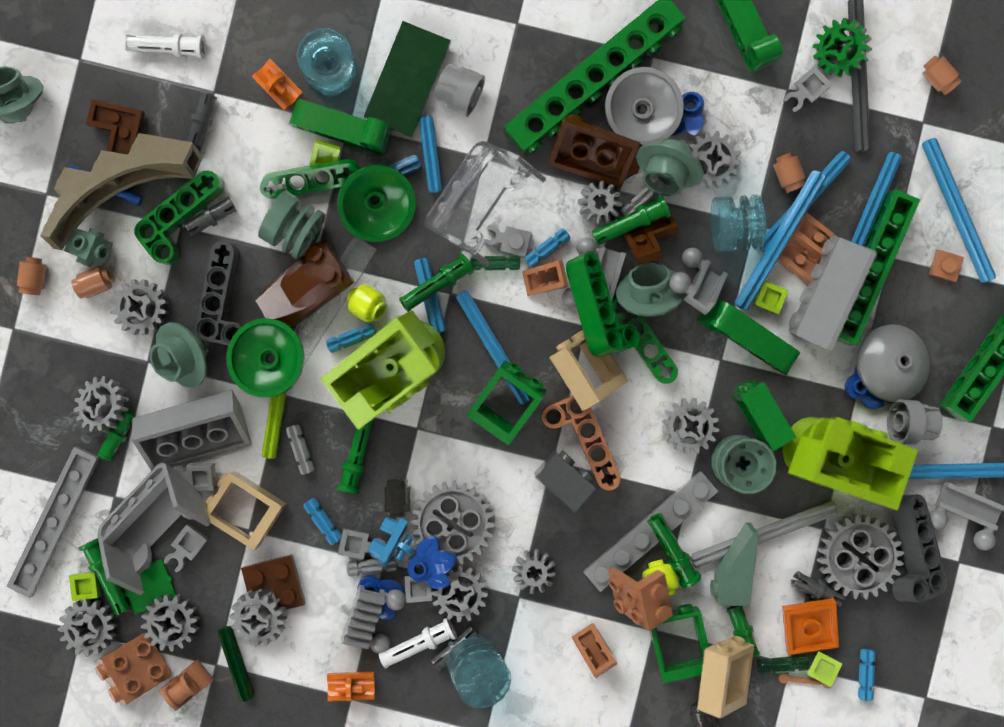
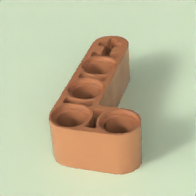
[541,395,621,491]

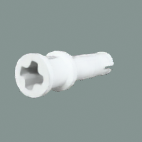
[124,34,206,59]
[379,617,457,669]

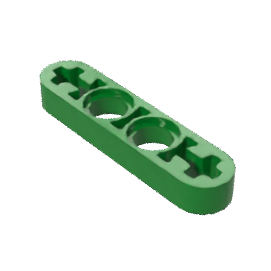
[260,159,360,199]
[612,298,678,384]

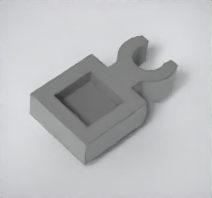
[783,66,832,113]
[484,225,531,258]
[173,463,217,491]
[164,523,209,572]
[337,528,386,559]
[405,558,433,603]

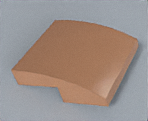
[777,212,838,286]

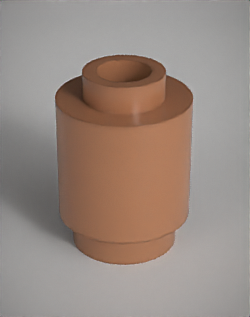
[922,56,962,95]
[773,153,807,194]
[17,257,47,295]
[71,265,114,299]

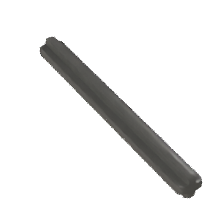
[848,0,871,152]

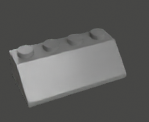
[789,235,877,351]
[132,389,251,471]

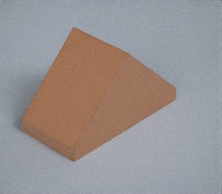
[522,260,568,296]
[572,623,618,678]

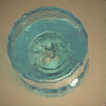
[296,28,357,96]
[710,194,767,253]
[447,637,511,708]

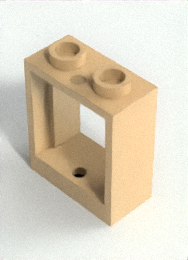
[549,330,628,411]
[205,471,287,550]
[697,636,754,719]

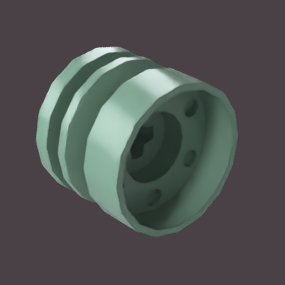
[258,191,326,261]
[711,435,776,494]

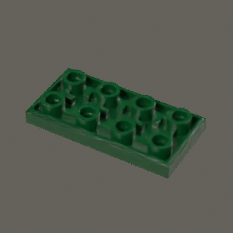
[364,21,451,138]

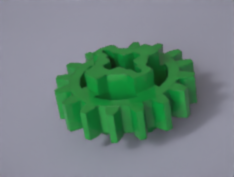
[813,18,872,77]

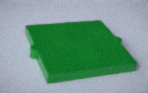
[125,558,177,614]

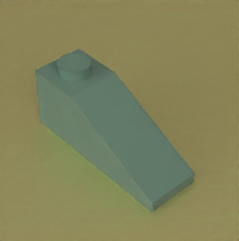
[710,523,758,606]

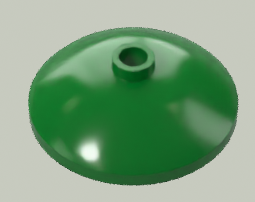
[337,165,416,242]
[227,318,305,397]

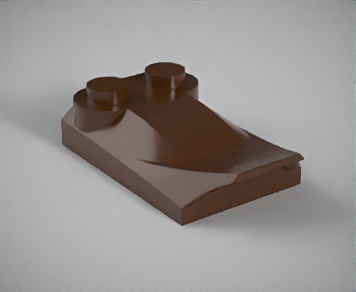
[548,114,643,188]
[255,240,354,328]

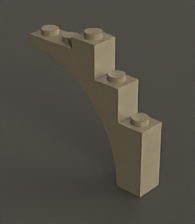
[40,133,203,250]

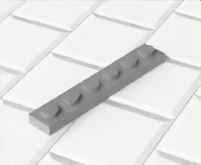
[6,446,100,598]
[583,471,718,592]

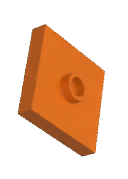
[782,598,839,655]

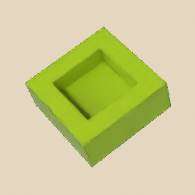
[309,139,341,172]
[753,281,789,315]
[69,571,101,601]
[807,651,842,687]

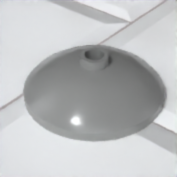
[605,67,684,146]
[856,324,930,402]

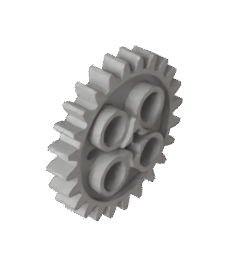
[411,481,495,565]
[817,514,904,600]

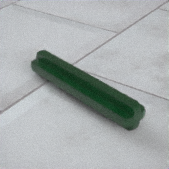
[217,626,254,702]

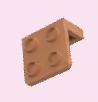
[608,567,673,631]
[95,633,171,705]

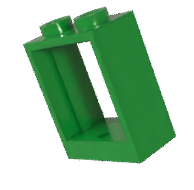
[466,360,547,446]
[731,380,797,451]
[650,604,709,684]

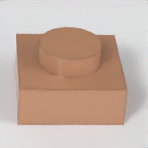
[928,249,964,282]

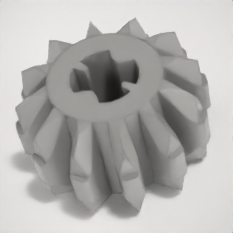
[578,181,622,226]
[512,549,556,594]

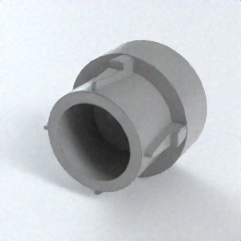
[434,63,485,117]
[887,399,943,445]

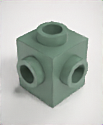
[64,228,113,267]

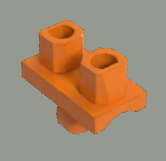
[252,59,304,111]
[327,672,375,701]

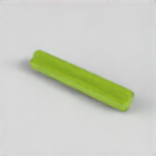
[262,391,287,459]

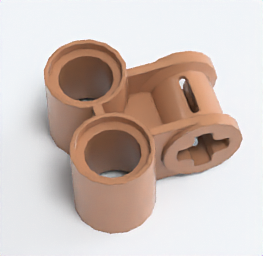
[159,659,214,711]

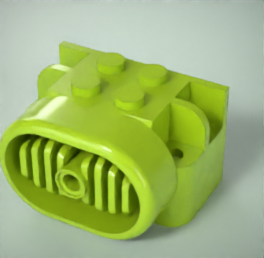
[320,310,445,430]
[783,417,918,511]

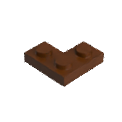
[86,99,145,155]
[622,212,679,266]
[241,554,305,610]

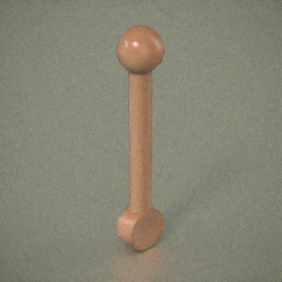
[778,672,831,689]

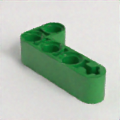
[716,0,783,73]
[289,99,392,155]
[134,171,225,265]
[566,251,640,357]
[697,300,800,375]

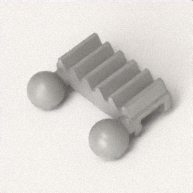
[562,238,626,308]
[669,247,728,315]
[929,482,1004,551]
[341,585,406,654]

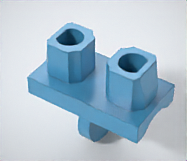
[368,517,415,568]

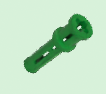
[591,195,671,246]
[399,253,474,312]
[336,418,375,494]
[647,513,701,588]
[78,538,131,616]

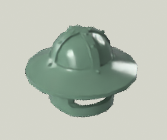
[0,66,44,124]
[636,139,704,196]
[616,261,686,317]
[150,322,209,388]

